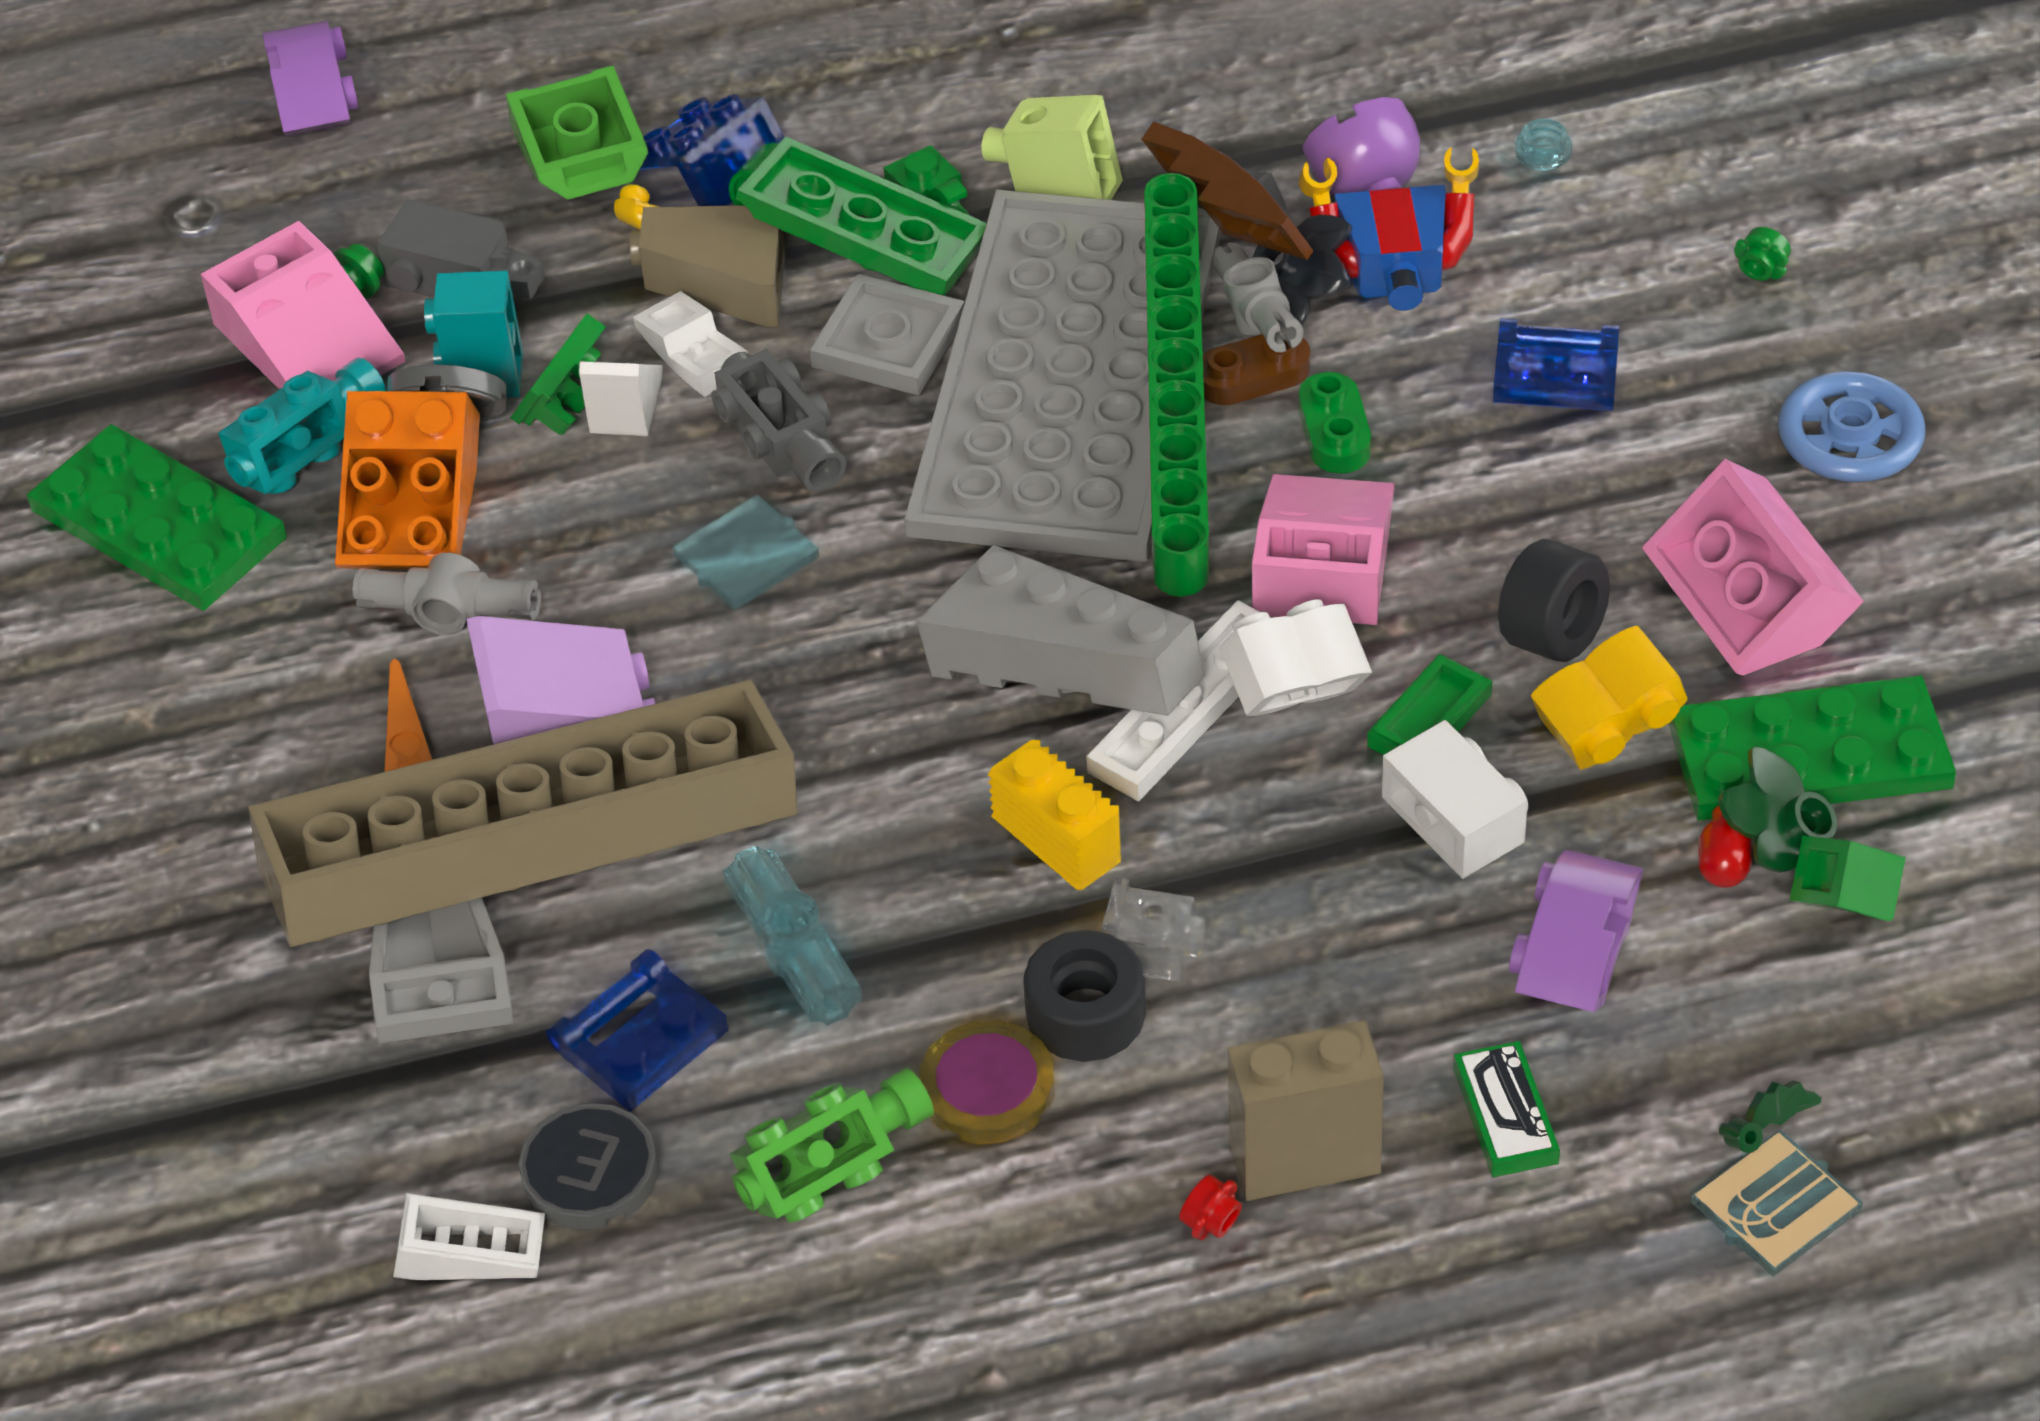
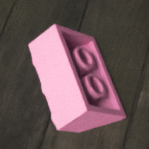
[1642,459,1864,676]

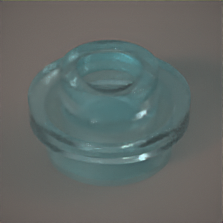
[1515,118,1572,171]

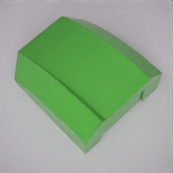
[506,65,648,200]

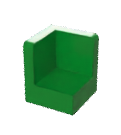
[1789,835,1906,921]

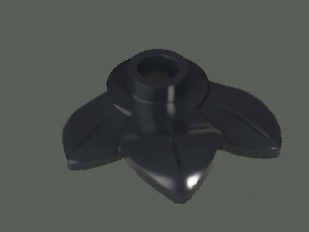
[1253,215,1353,325]

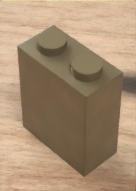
[1228,1020,1384,1201]

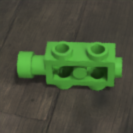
[729,1068,934,1223]

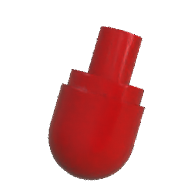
[1698,806,1752,888]

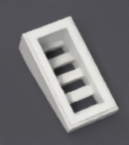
[393,1193,545,1280]

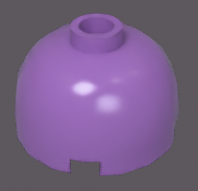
[1303,97,1420,198]

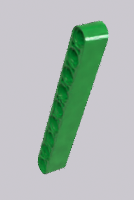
[1144,173,1209,597]

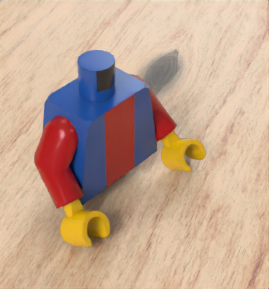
[1298,147,1479,311]

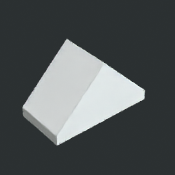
[579,361,663,436]

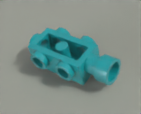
[218,357,386,495]

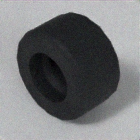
[1498,539,1610,662]
[1023,930,1146,1062]

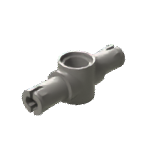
[1213,242,1303,352]
[352,553,541,635]

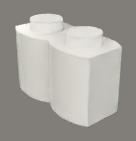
[1219,599,1372,716]

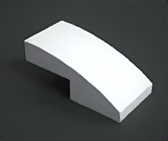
[633,291,748,397]

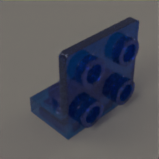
[640,94,785,206]

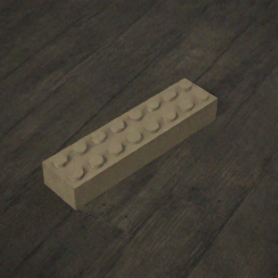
[248,680,798,948]

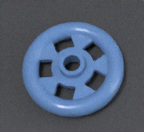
[1778,371,1926,482]

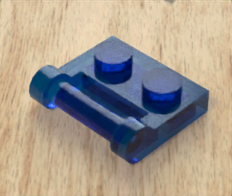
[1493,318,1620,411]
[546,949,729,1112]

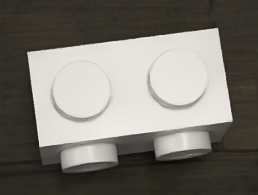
[1382,720,1528,879]

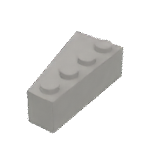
[916,545,1205,716]

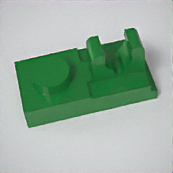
[510,313,606,435]

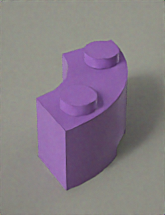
[262,20,359,137]
[1509,849,1643,1012]

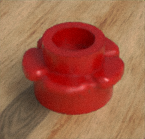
[1179,1174,1242,1240]

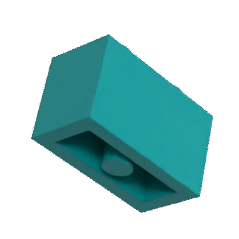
[424,270,524,397]

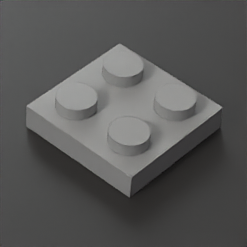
[809,274,965,396]

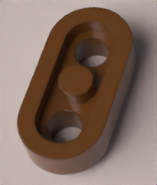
[1203,334,1310,405]

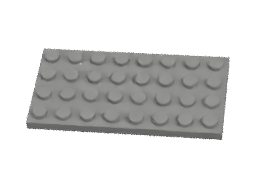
[904,189,1222,562]

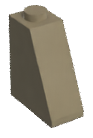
[630,205,786,327]

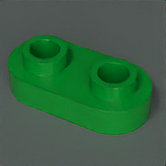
[1299,372,1371,474]

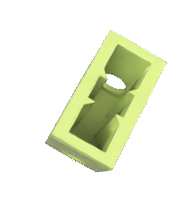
[982,95,1123,200]

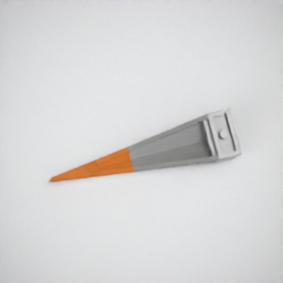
[369,658,514,1044]

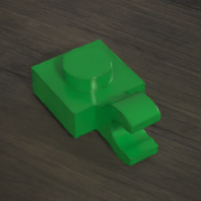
[883,145,970,216]

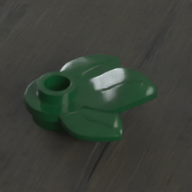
[1718,747,1837,873]

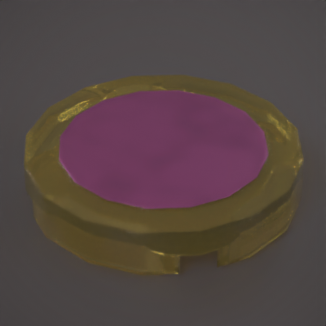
[919,1020,1055,1144]

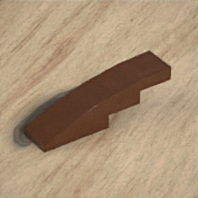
[1141,121,1313,260]

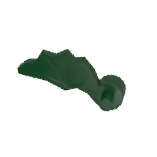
[1719,1080,1822,1153]

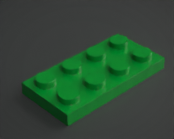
[26,424,287,611]
[1668,675,1956,821]

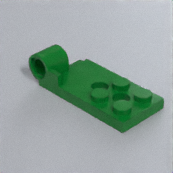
[729,136,987,296]

